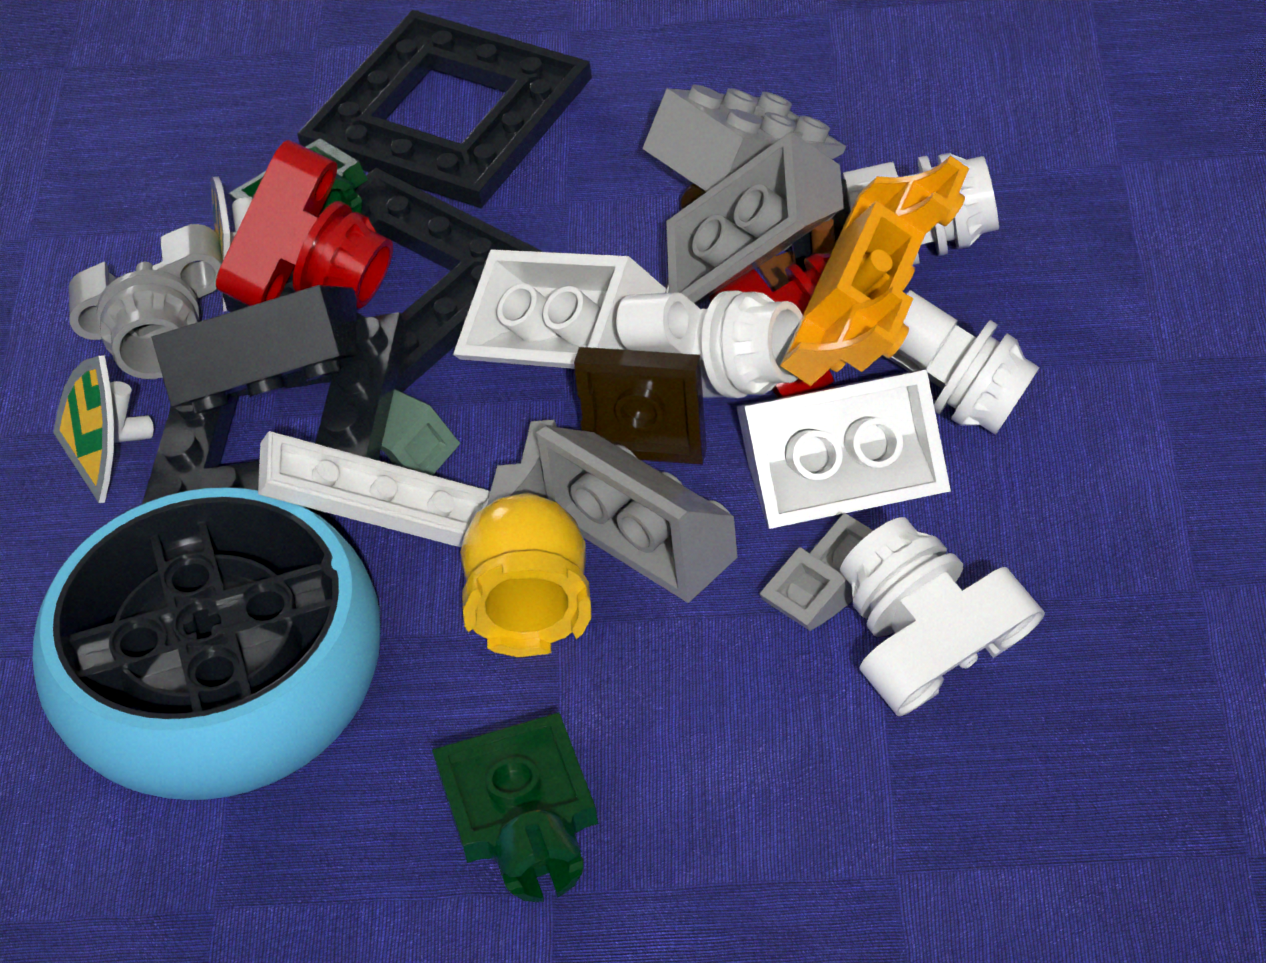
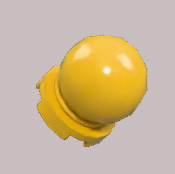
[460,492,591,657]

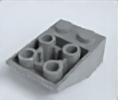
[642,85,846,192]

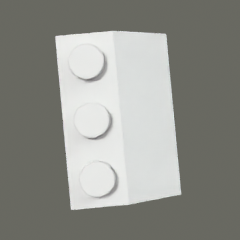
[453,250,666,369]
[737,370,951,529]

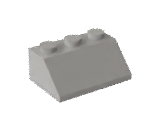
[666,132,844,305]
[536,426,738,603]

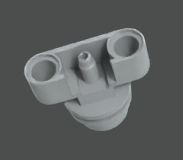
[68,224,222,379]

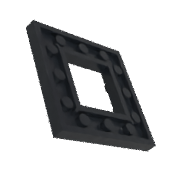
[297,10,592,208]
[223,168,542,393]
[142,312,408,514]

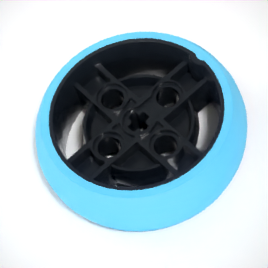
[32,487,380,800]

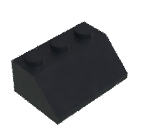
[151,285,357,414]

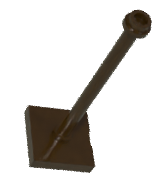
[574,183,707,465]

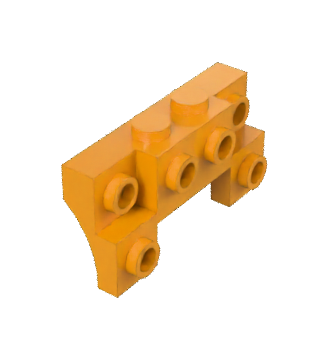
[780,155,969,386]

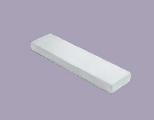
[258,431,491,547]

